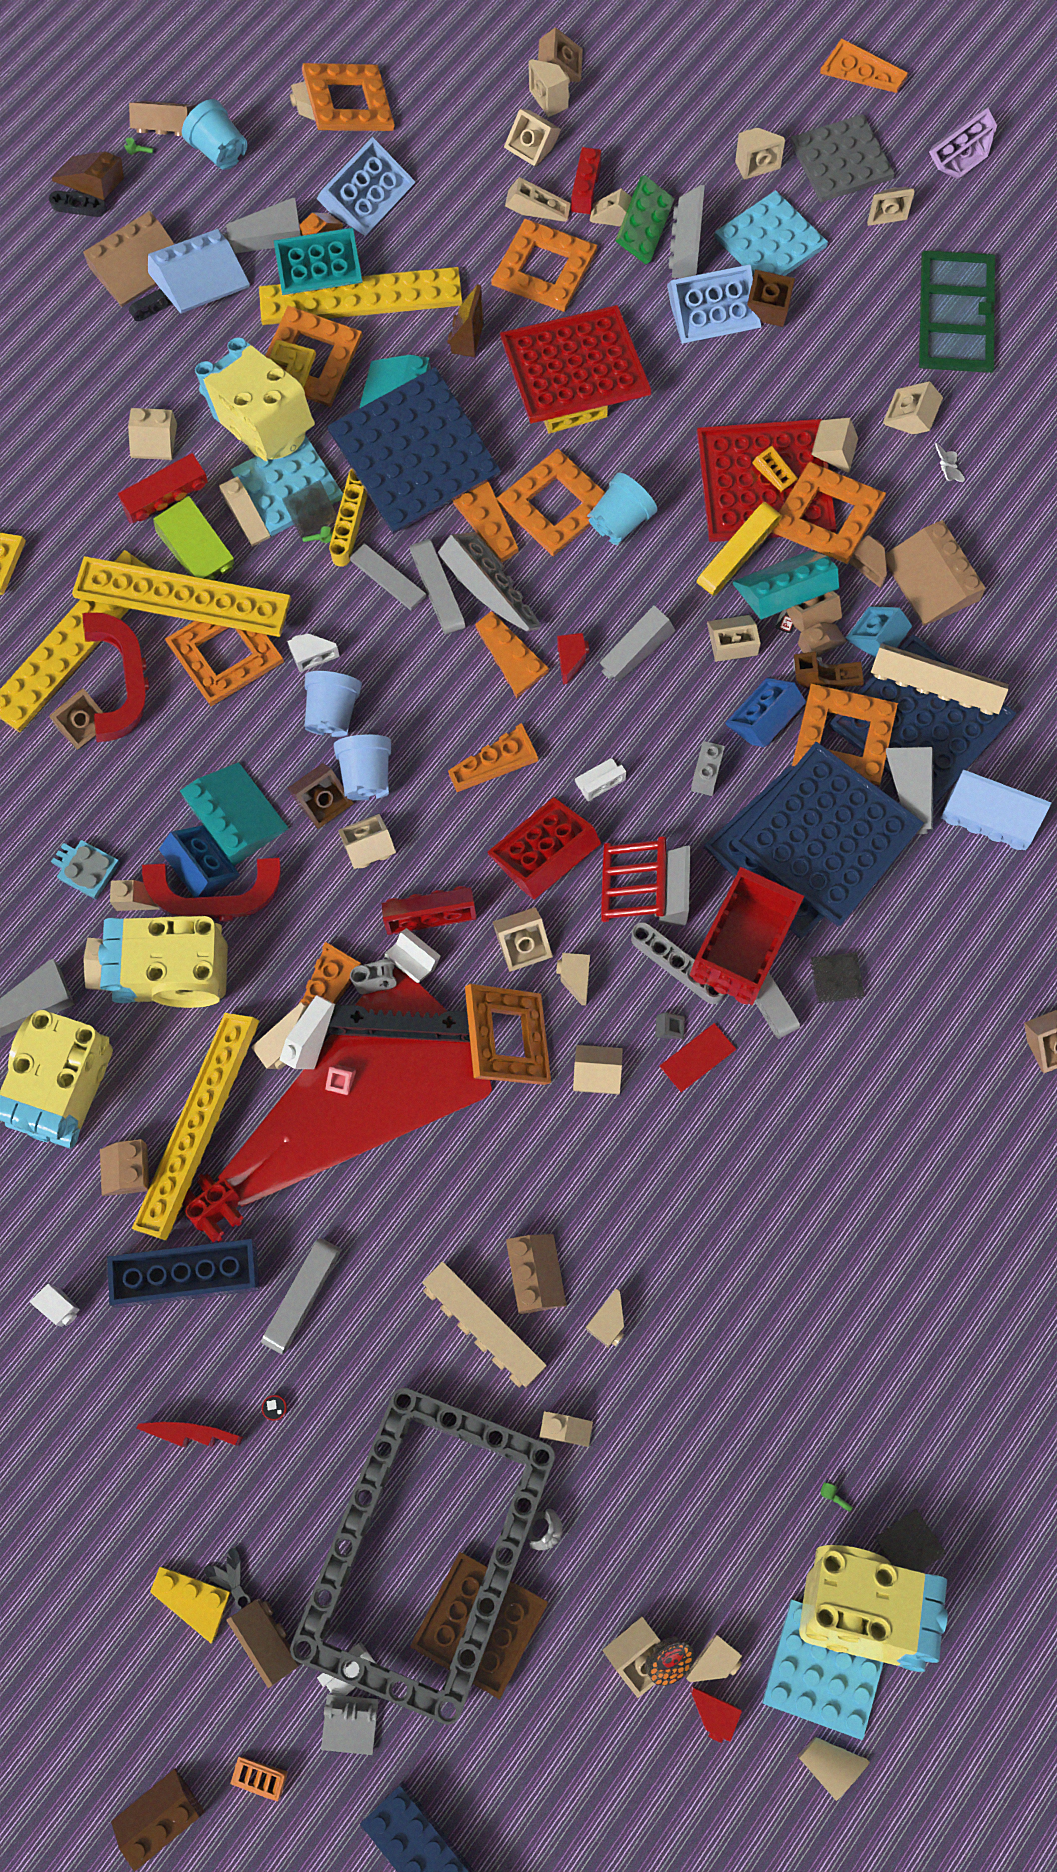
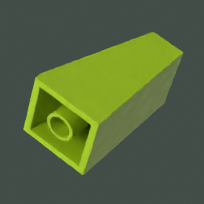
[153,496,234,581]

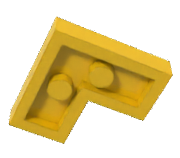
[270,339,316,389]

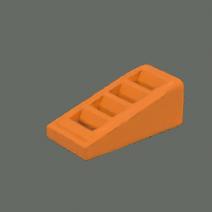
[230,1756,288,1802]

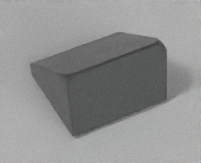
[655,1012,685,1039]

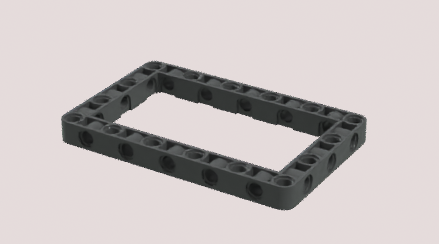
[290,1388,555,1725]

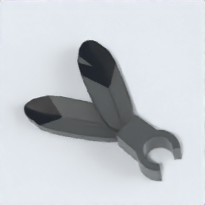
[204,1548,252,1609]

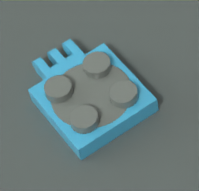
[51,840,120,900]

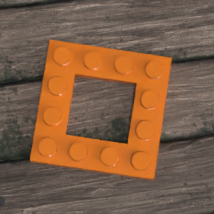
[302,63,395,131]
[491,219,597,312]
[265,306,363,407]
[496,448,605,557]
[771,462,886,564]
[165,621,284,707]
[792,684,898,786]
[465,984,551,1085]

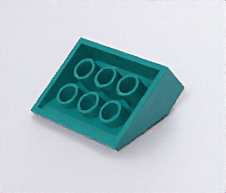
[273,228,362,295]
[359,355,431,408]
[733,550,839,619]
[180,762,289,866]

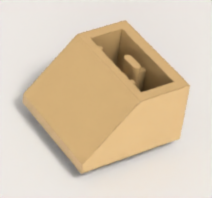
[707,615,760,662]

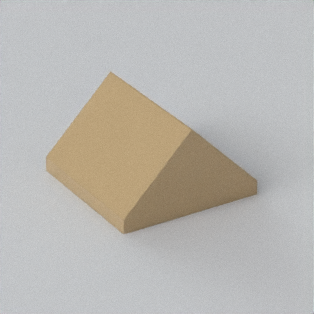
[811,418,858,472]
[573,1045,623,1094]

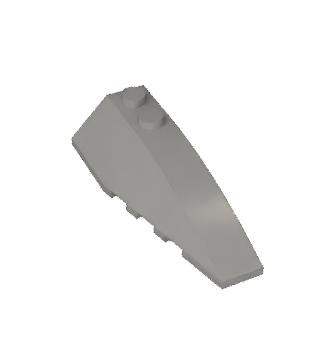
[438,532,541,631]

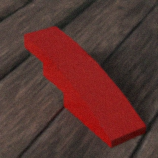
[136,1422,243,1447]

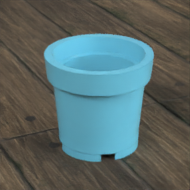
[182,99,247,170]
[587,472,658,545]

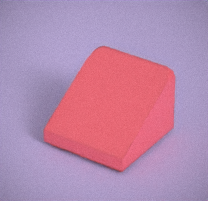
[325,1064,356,1095]

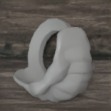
[527,1509,563,1550]

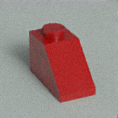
[557,633,589,685]
[690,1686,742,1743]

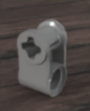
[350,959,396,994]

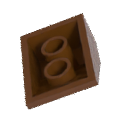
[52,151,124,200]
[447,284,484,358]

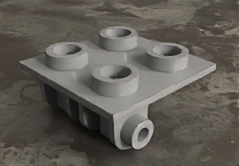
[321,1694,379,1755]

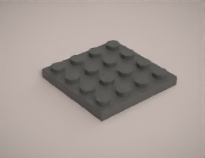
[790,114,894,203]

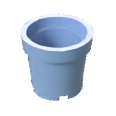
[305,671,362,737]
[334,735,391,800]

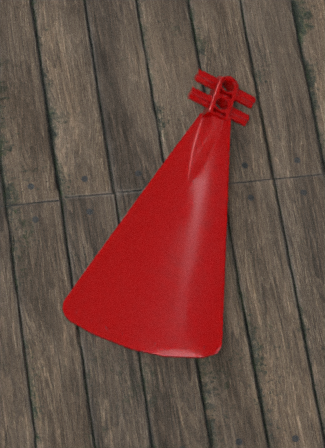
[182,968,492,1242]

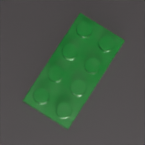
[615,174,675,265]

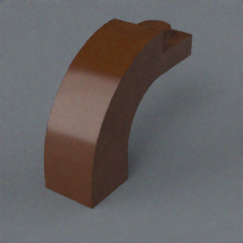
[794,652,864,690]

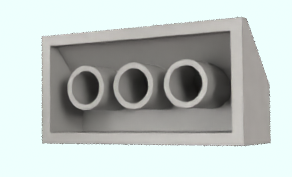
[669,185,705,278]

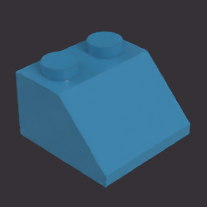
[846,607,912,657]

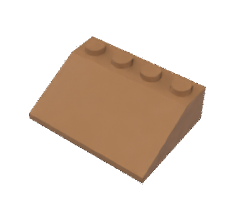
[83,211,174,307]
[885,520,986,626]

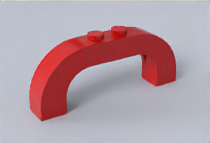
[82,612,149,742]
[142,858,281,922]

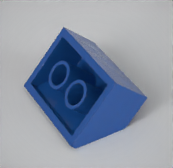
[725,678,806,748]
[159,825,240,898]

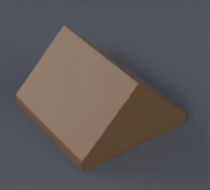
[49,688,103,750]

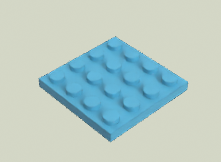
[714,190,828,277]
[231,435,343,536]
[762,1599,883,1740]

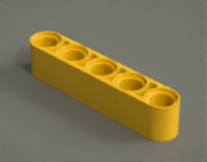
[329,469,368,566]
[697,502,782,596]

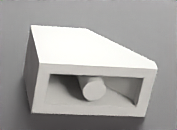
[287,633,340,672]
[30,1284,80,1327]

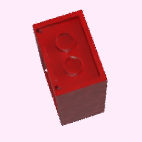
[689,867,804,1006]

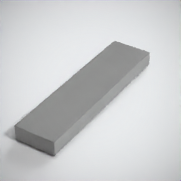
[350,543,426,611]

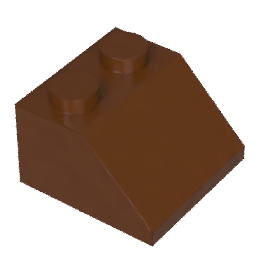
[747,269,795,327]
[287,763,353,829]

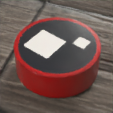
[262,1395,287,1421]

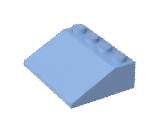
[316,137,415,236]
[148,229,250,313]
[667,265,761,344]
[941,770,1051,851]

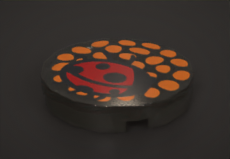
[645,1636,694,1686]

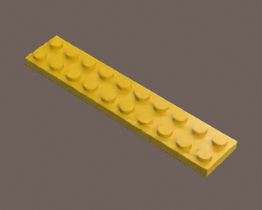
[259,267,462,325]
[0,550,152,733]
[72,556,291,637]
[132,1013,259,1240]

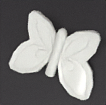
[935,443,965,482]

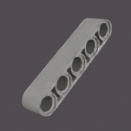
[409,539,465,635]
[631,923,724,1004]
[755,972,800,1039]
[261,1237,341,1355]

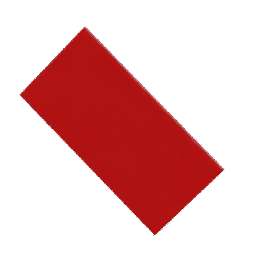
[659,1023,736,1093]

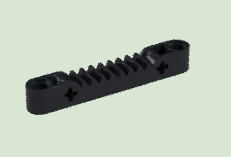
[327,1005,470,1042]

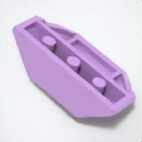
[929,108,997,179]

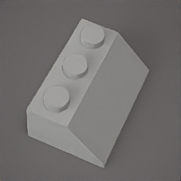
[655,846,690,926]

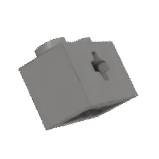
[691,741,725,796]

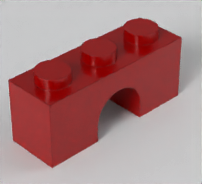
[571,147,601,215]

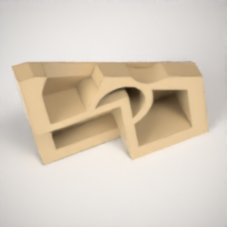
[797,1737,870,1801]

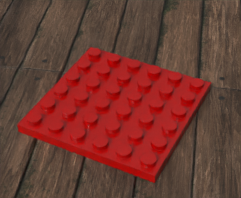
[500,305,651,424]
[697,419,836,542]

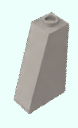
[224,198,301,254]
[600,606,675,682]
[886,747,934,834]
[0,959,75,1037]

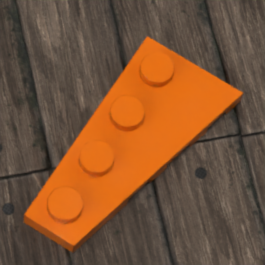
[820,38,908,93]
[453,481,518,562]
[475,611,549,698]
[448,723,538,792]
[299,942,362,1005]

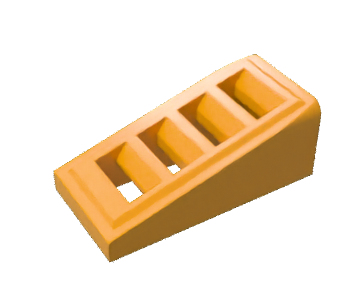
[752,446,798,492]

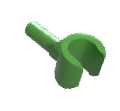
[124,138,153,155]
[303,526,333,543]
[821,1482,853,1512]

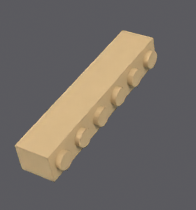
[871,643,1008,715]
[422,1261,547,1389]

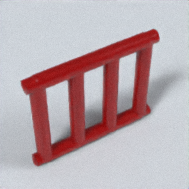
[601,836,667,922]

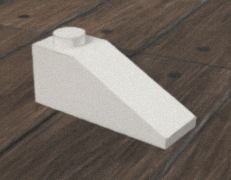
[280,995,335,1069]

